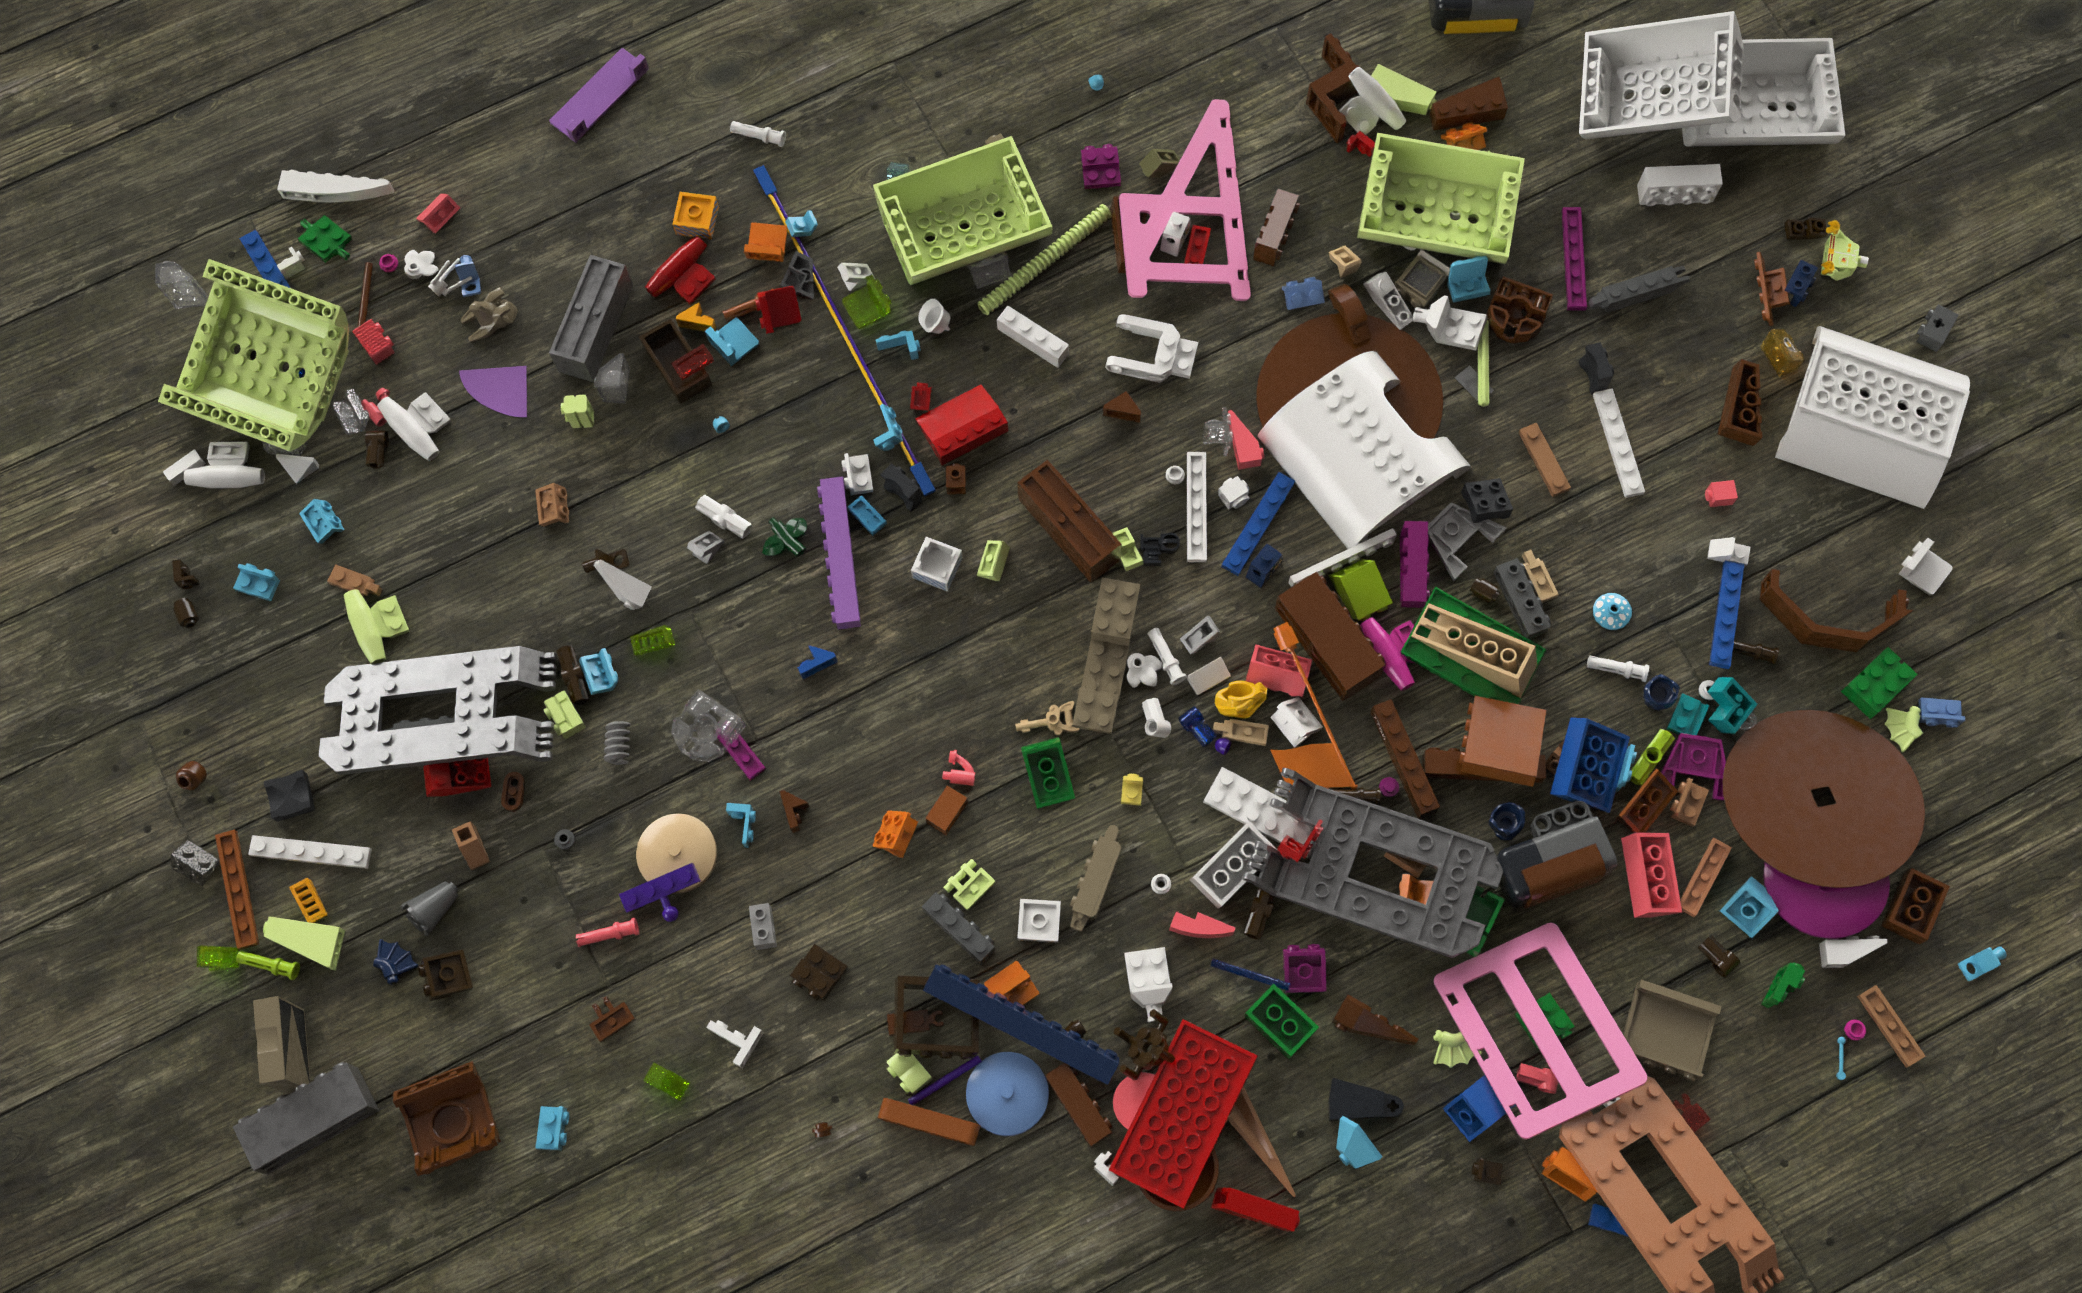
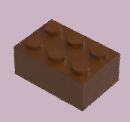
[1881,868,1950,944]

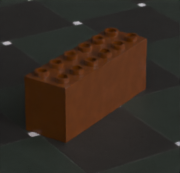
[1017,460,1122,583]
[1275,572,1385,701]

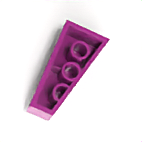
[1399,521,1430,608]

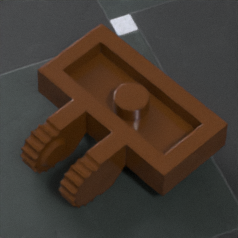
[589,996,636,1043]

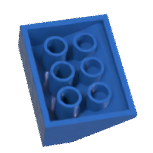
[1550,718,1630,813]

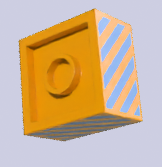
[672,192,719,240]

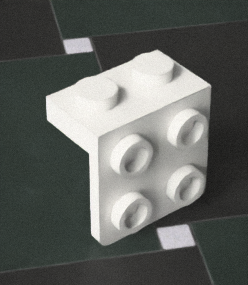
[1899,538,1952,596]

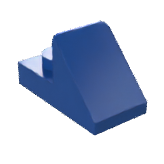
[797,646,838,679]

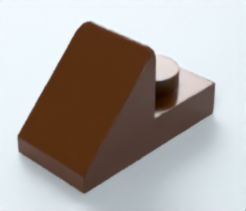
[779,790,810,833]

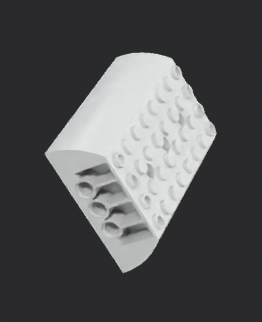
[1579,11,1744,139]

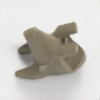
[461,287,518,342]

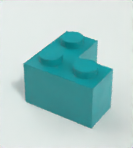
[1707,677,1757,734]

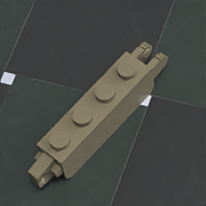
[1069,825,1121,932]

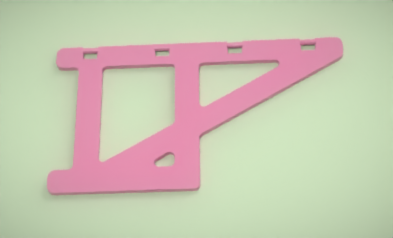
[1119,99,1251,301]

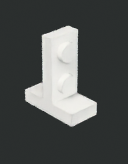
[707,1020,764,1069]

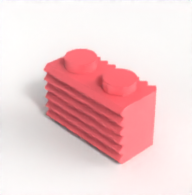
[352,319,395,365]

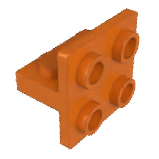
[1441,122,1487,150]
[873,811,918,858]
[984,961,1039,1005]

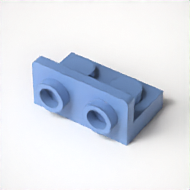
[1918,698,1965,728]

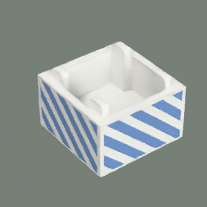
[911,537,963,592]

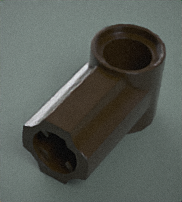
[365,431,389,469]
[1697,935,1741,978]

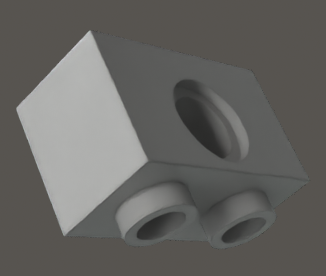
[749,903,777,950]

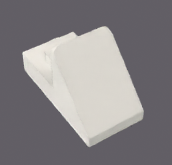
[837,263,875,291]
[1707,537,1750,567]

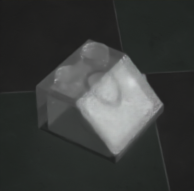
[594,353,630,404]

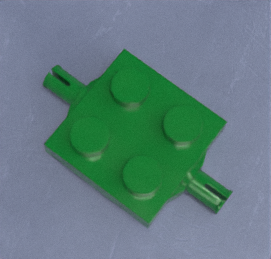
[298,215,352,263]

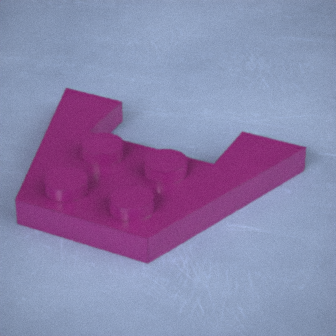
[1661,733,1726,801]

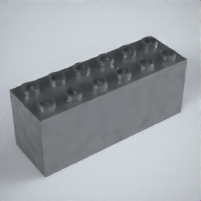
[549,255,633,382]
[233,1062,379,1175]

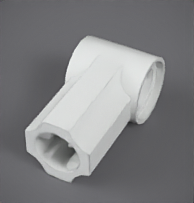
[1142,698,1171,738]

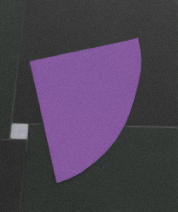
[459,366,527,417]

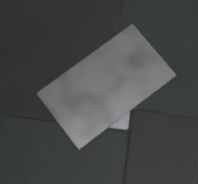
[1455,365,1494,401]

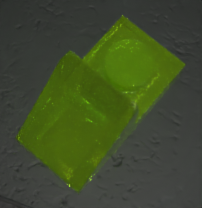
[197,945,239,971]
[643,1063,690,1101]

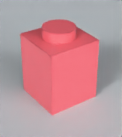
[1705,480,1738,507]

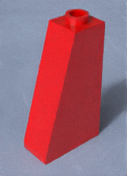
[1211,1188,1300,1232]

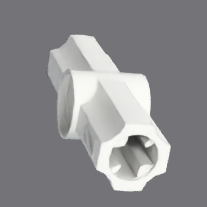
[695,495,752,539]

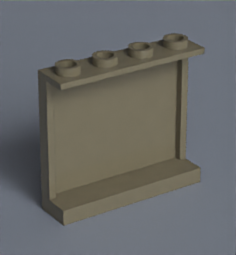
[1623,980,1722,1081]

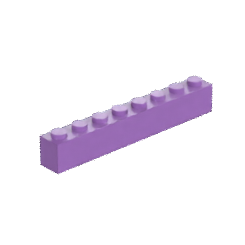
[817,477,861,629]

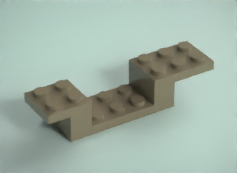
[1072,577,1140,734]

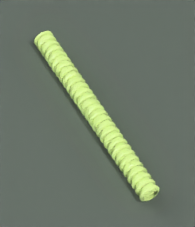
[977,204,1112,315]

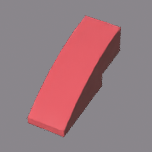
[1169,912,1236,938]

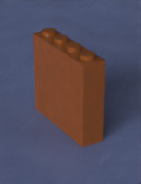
[1459,696,1546,787]

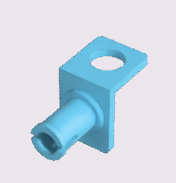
[1958,947,2007,981]

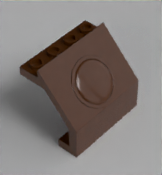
[393,1061,501,1176]

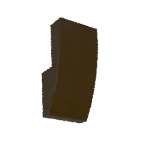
[1784,217,1828,240]

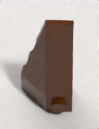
[1332,995,1418,1045]

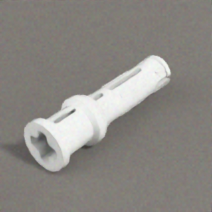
[730,121,786,147]
[1147,628,1187,685]
[1587,655,1649,682]

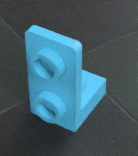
[726,803,756,848]

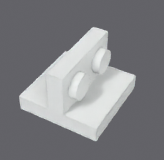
[1270,697,1323,748]

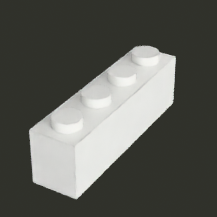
[997,306,1069,368]

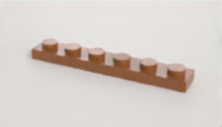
[215,829,259,950]

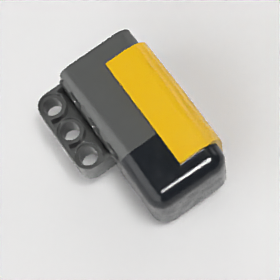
[1429,0,1534,34]

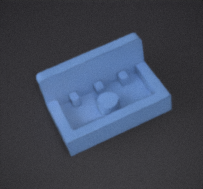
[1282,277,1325,310]

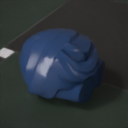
[1643,674,1680,711]
[1488,802,1525,841]

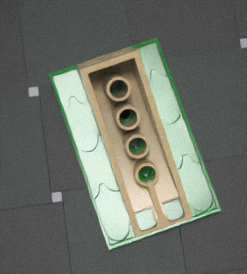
[1401,586,1546,704]

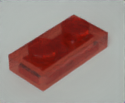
[671,344,714,381]

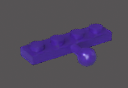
[619,863,701,922]

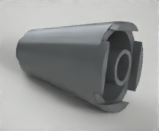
[400,881,459,936]

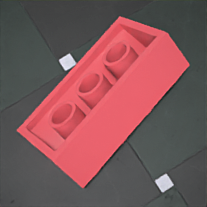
[1621,833,1682,918]

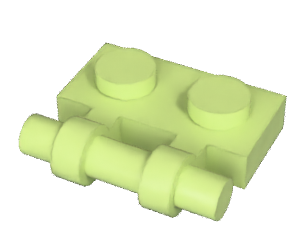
[943,859,996,911]

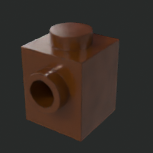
[946,464,966,494]

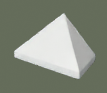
[276,454,319,484]

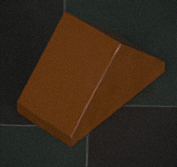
[1103,391,1141,423]

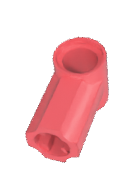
[1516,1063,1558,1094]

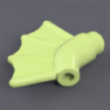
[1885,706,1923,752]
[1433,1030,1482,1068]

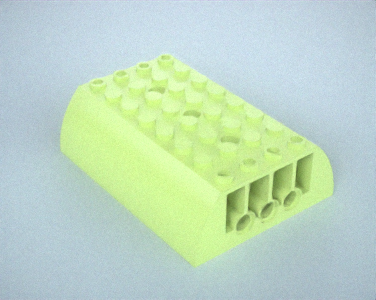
[873,136,1052,285]

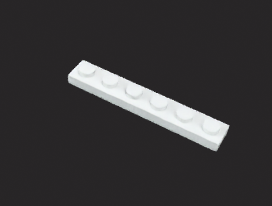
[1593,388,1645,498]
[1187,452,1207,562]
[1289,528,1397,587]
[248,835,372,869]

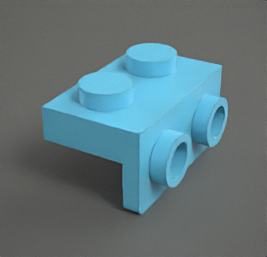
[579,648,618,695]

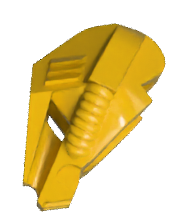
[1215,681,1267,719]

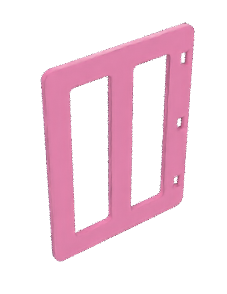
[1434,923,1647,1139]

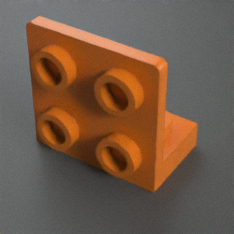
[744,223,788,262]

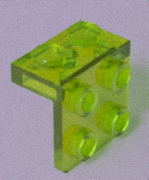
[842,274,892,329]

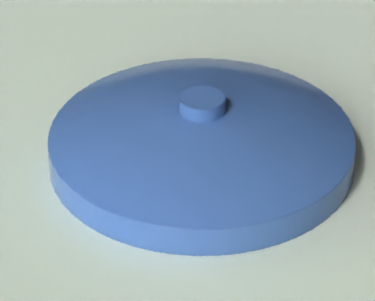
[966,1052,1049,1136]

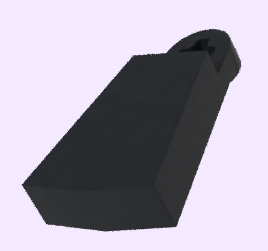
[1328,1078,1404,1121]

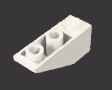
[1363,272,1413,330]
[1819,936,1887,968]

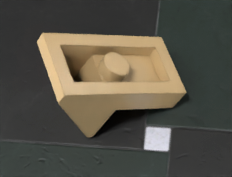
[1328,246,1362,278]

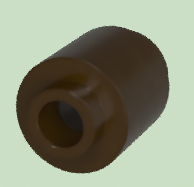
[1470,578,1500,604]
[173,598,199,628]

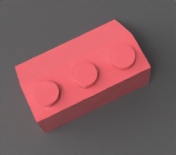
[1246,645,1312,697]

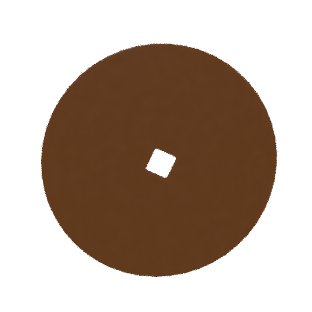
[1256,313,1443,439]
[1723,710,1925,888]

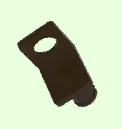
[582,549,629,573]

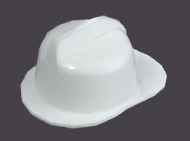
[919,299,951,334]

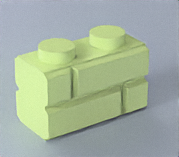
[561,395,594,428]
[543,691,586,739]

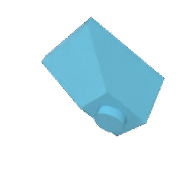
[1720,876,1779,938]
[1336,1116,1382,1168]

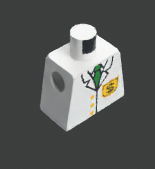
[1160,212,1191,257]

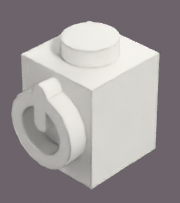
[1218,476,1250,509]

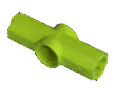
[1630,729,1675,786]

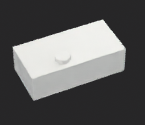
[1190,822,1277,909]

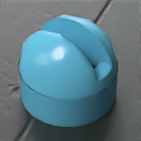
[1088,75,1104,91]
[713,416,730,433]

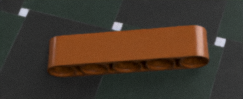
[877,1098,981,1146]

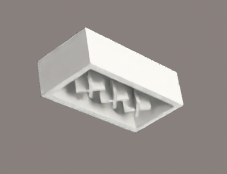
[1637,164,1723,206]

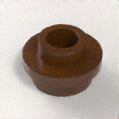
[812,1122,833,1137]

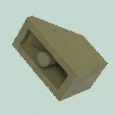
[1139,149,1180,178]

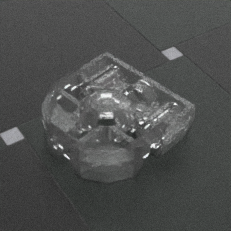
[671,689,746,762]

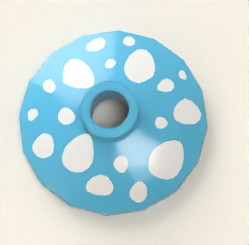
[1593,593,1632,630]

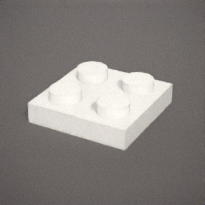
[1018,899,1061,943]

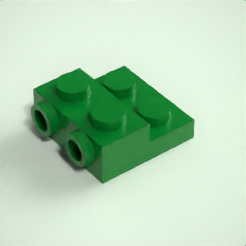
[1761,962,1805,1008]
[1514,993,1575,1050]

